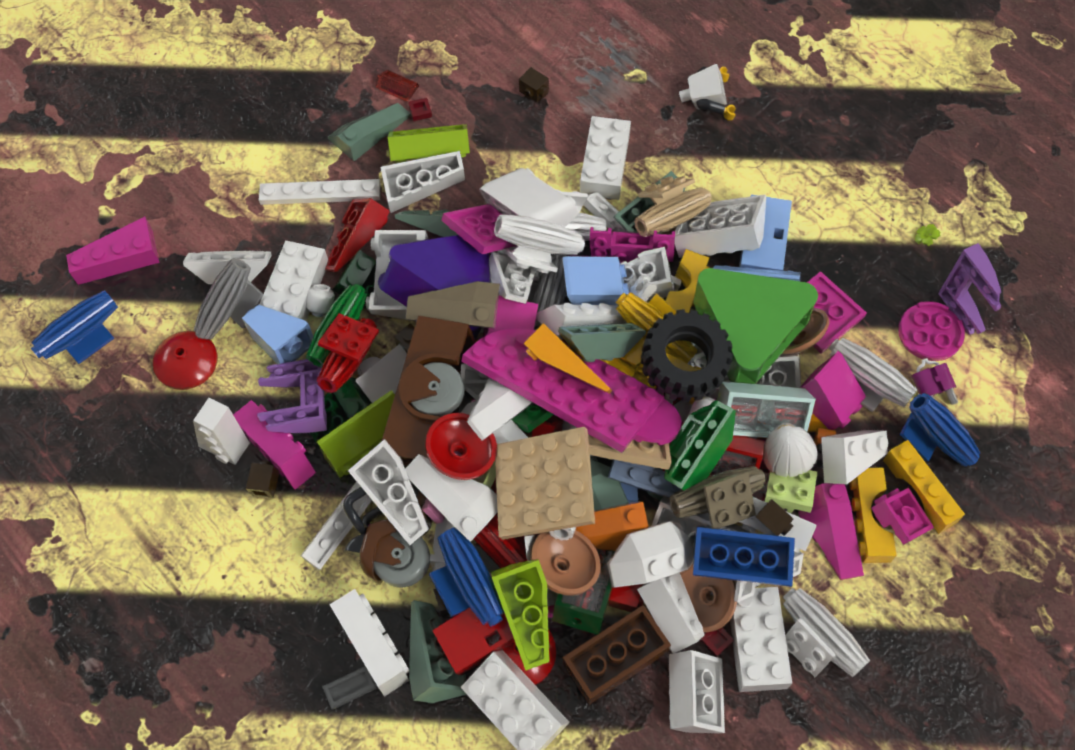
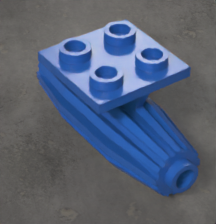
[31,290,118,364]
[900,393,980,466]
[429,527,505,627]

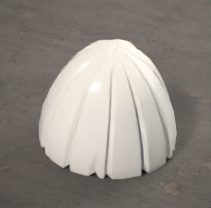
[763,423,817,477]

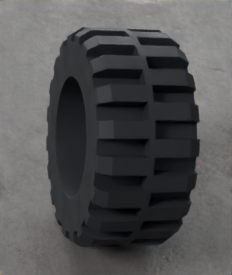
[641,309,733,402]

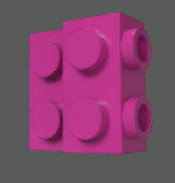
[871,488,934,545]

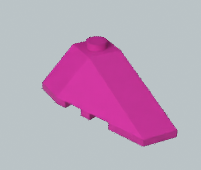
[798,483,864,580]

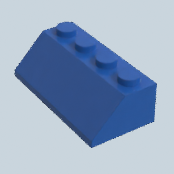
[693,527,795,587]

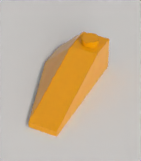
[524,323,613,394]

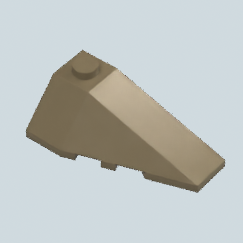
[406,281,500,329]

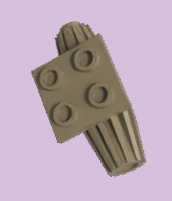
[669,466,765,529]

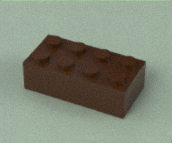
[563,605,671,705]

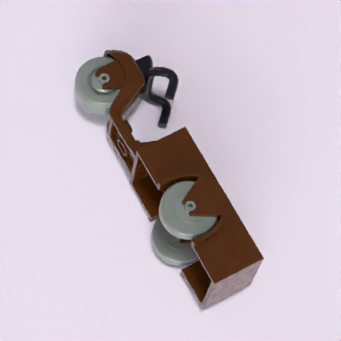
[343,315,476,588]

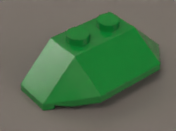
[664,400,736,491]

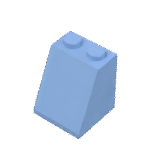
[563,256,629,305]
[242,305,313,364]

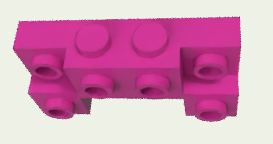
[590,227,675,264]

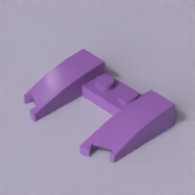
[938,243,1001,335]
[257,359,327,433]

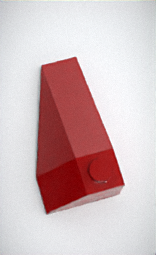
[325,198,390,272]

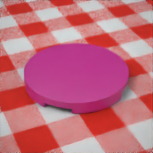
[898,301,965,361]
[633,399,682,445]

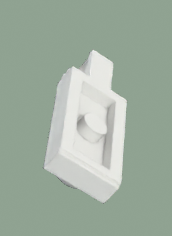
[584,192,626,232]

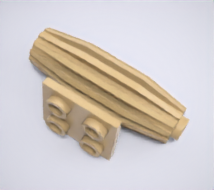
[634,176,712,237]

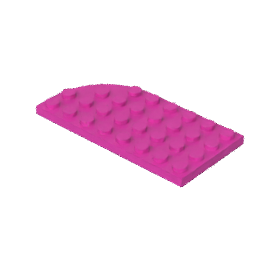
[461,329,665,453]

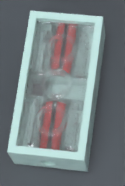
[717,382,816,438]

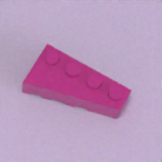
[66,217,160,285]
[233,400,316,490]

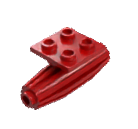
[316,313,379,393]
[473,515,538,568]

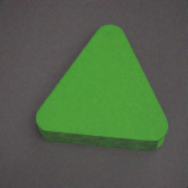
[693,268,818,384]

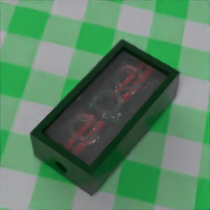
[552,549,616,635]

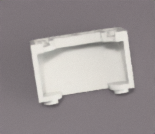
[479,168,579,227]
[366,230,429,322]

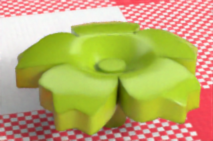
[915,224,941,246]

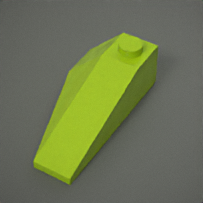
[491,559,549,670]

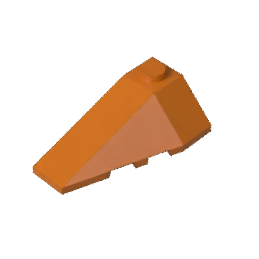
[575,501,648,551]

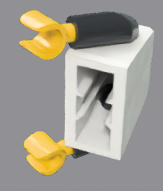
[679,64,736,120]

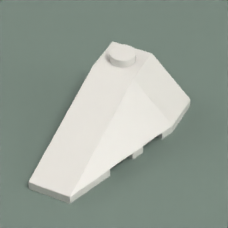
[621,247,674,300]

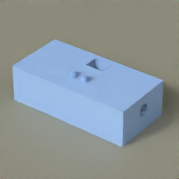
[739,194,792,271]

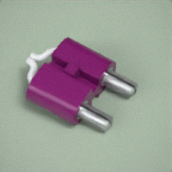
[911,358,958,405]

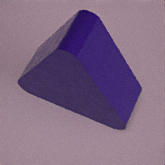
[378,235,490,341]

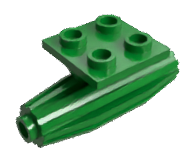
[306,284,367,367]

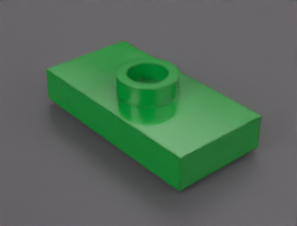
[511,403,554,433]

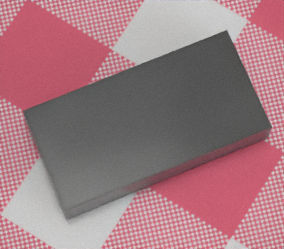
[322,666,377,710]

